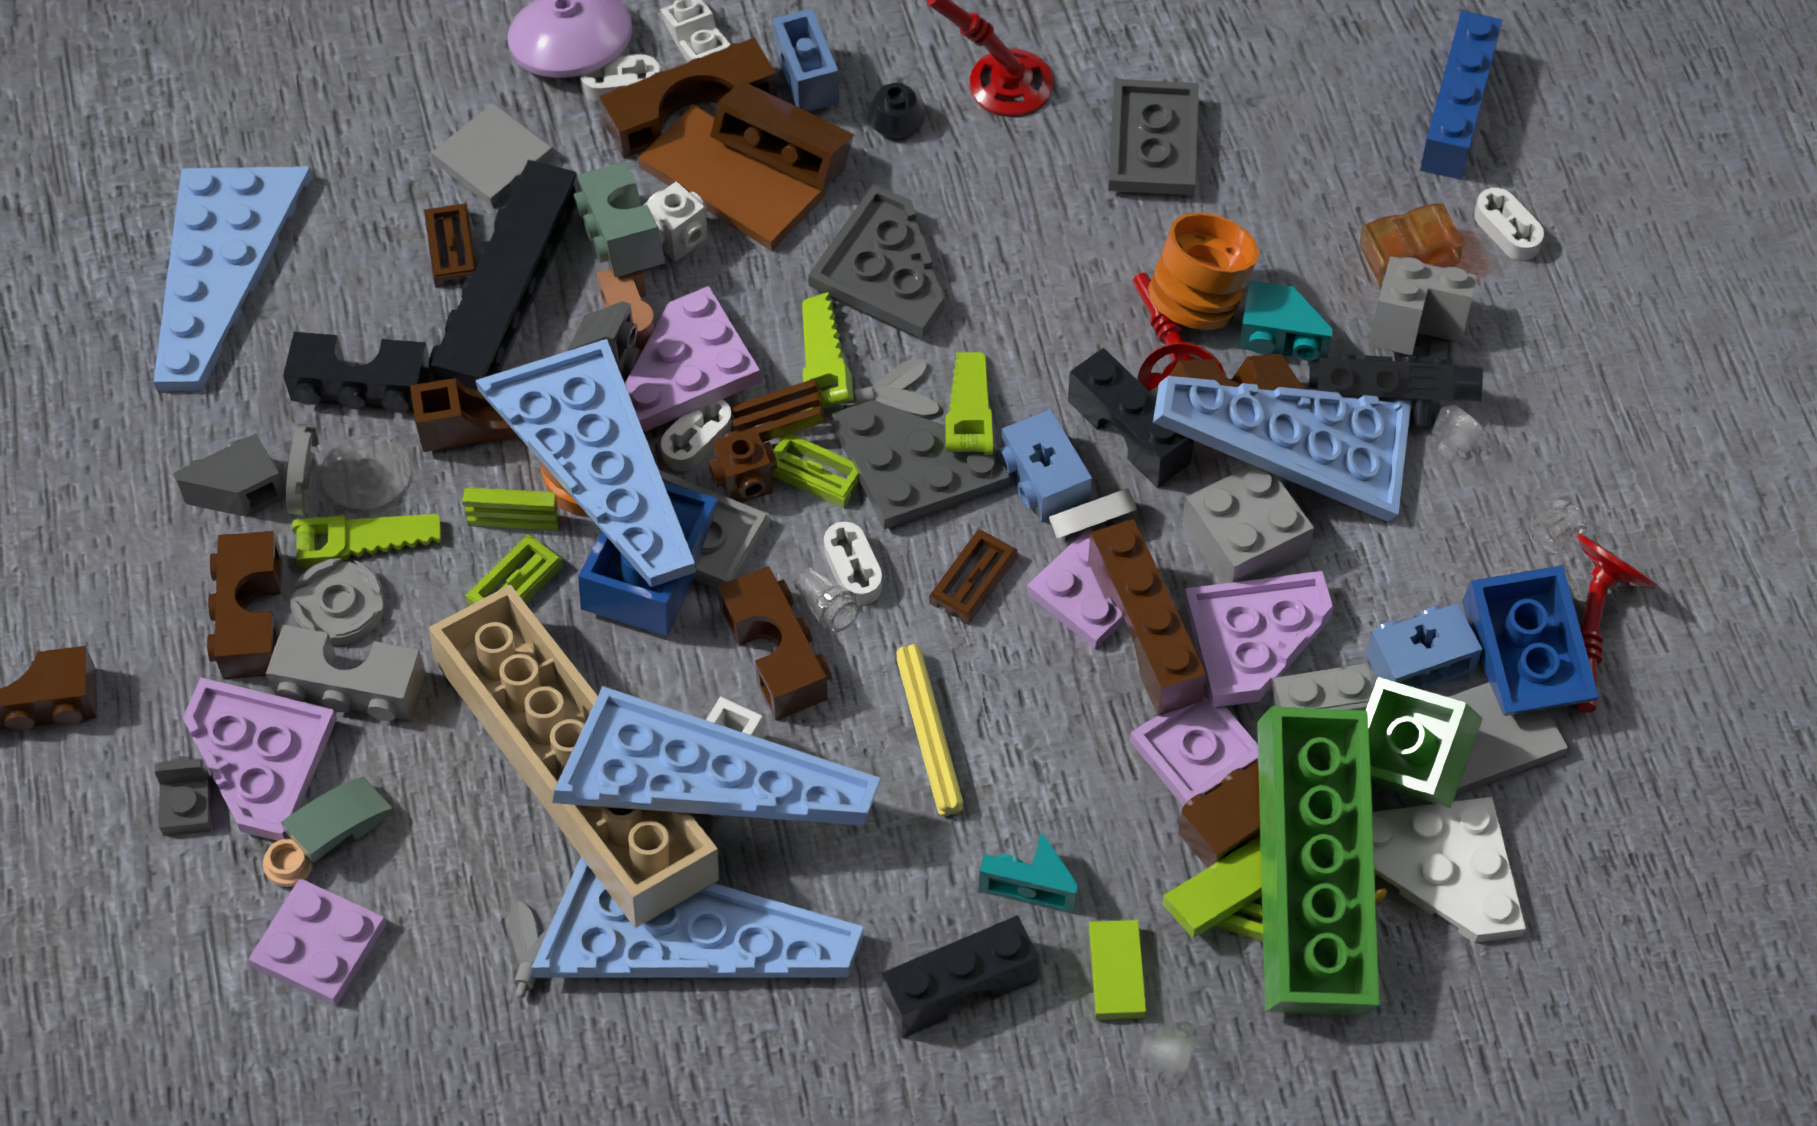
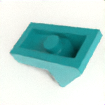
[979,832,1078,914]

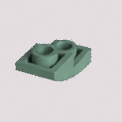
[281,777,394,863]

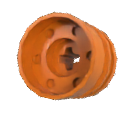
[1148,212,1260,330]

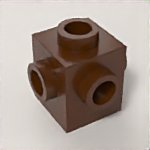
[708,427,777,503]

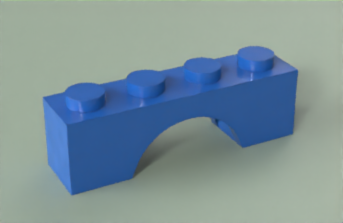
[1420,10,1503,180]

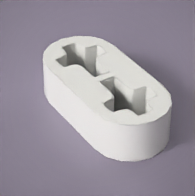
[580,55,660,101]
[1474,188,1544,261]
[661,399,732,472]
[1049,488,1137,538]
[824,521,883,606]

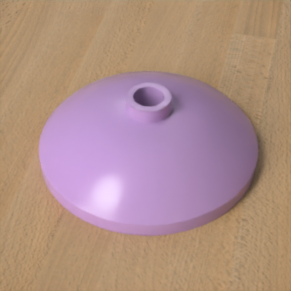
[507,0,632,78]

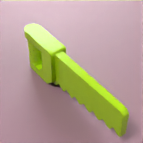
[802,292,853,410]
[945,352,993,455]
[292,514,441,568]

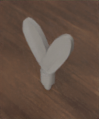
[844,359,939,418]
[508,901,549,998]

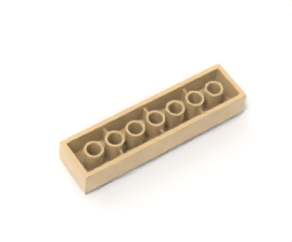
[428,585,719,929]

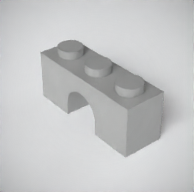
[266,625,426,721]

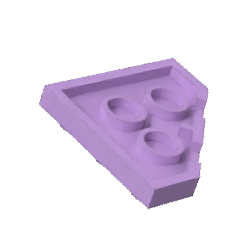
[625,286,763,432]
[1184,571,1333,708]
[183,677,337,841]

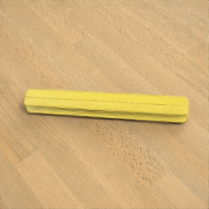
[896,644,963,816]

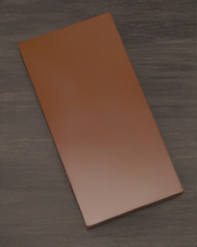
[638,104,825,251]

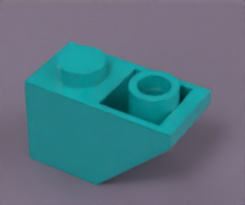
[1239,280,1333,361]

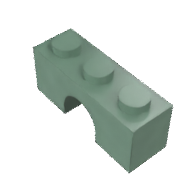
[573,161,665,277]

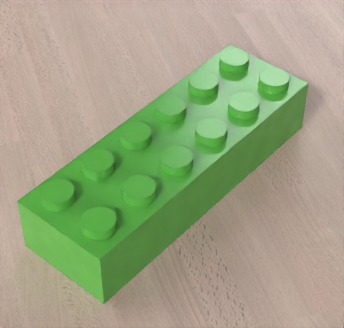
[1257,706,1379,1016]

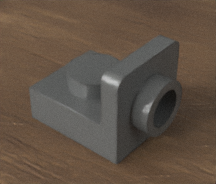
[155,756,212,836]

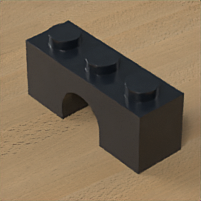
[283,332,431,413]
[1068,347,1194,488]
[881,915,1039,1039]

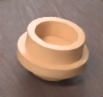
[263,839,313,887]

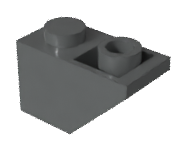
[568,301,641,383]
[173,433,286,517]

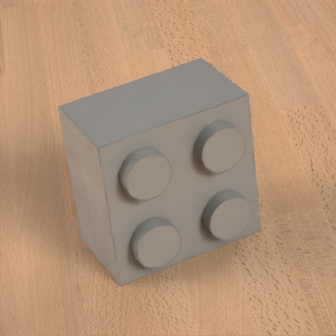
[1182,465,1314,584]

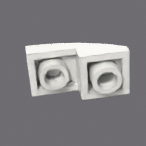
[660,0,730,62]

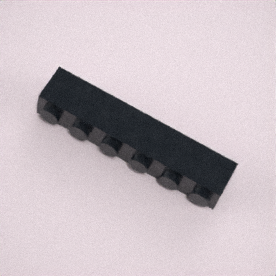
[429,159,580,390]

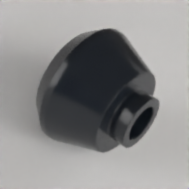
[867,83,925,138]

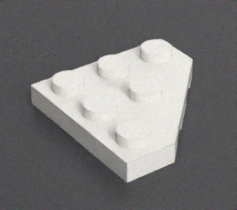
[1372,797,1526,943]

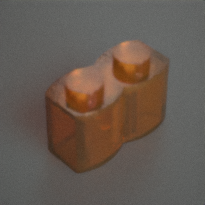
[1359,203,1464,286]

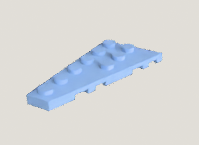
[154,167,313,392]
[476,339,696,587]
[1153,376,1411,522]
[552,686,880,825]
[532,857,864,978]

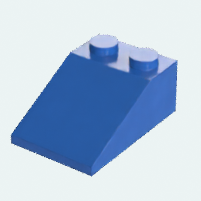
[578,482,718,636]
[1462,565,1599,716]

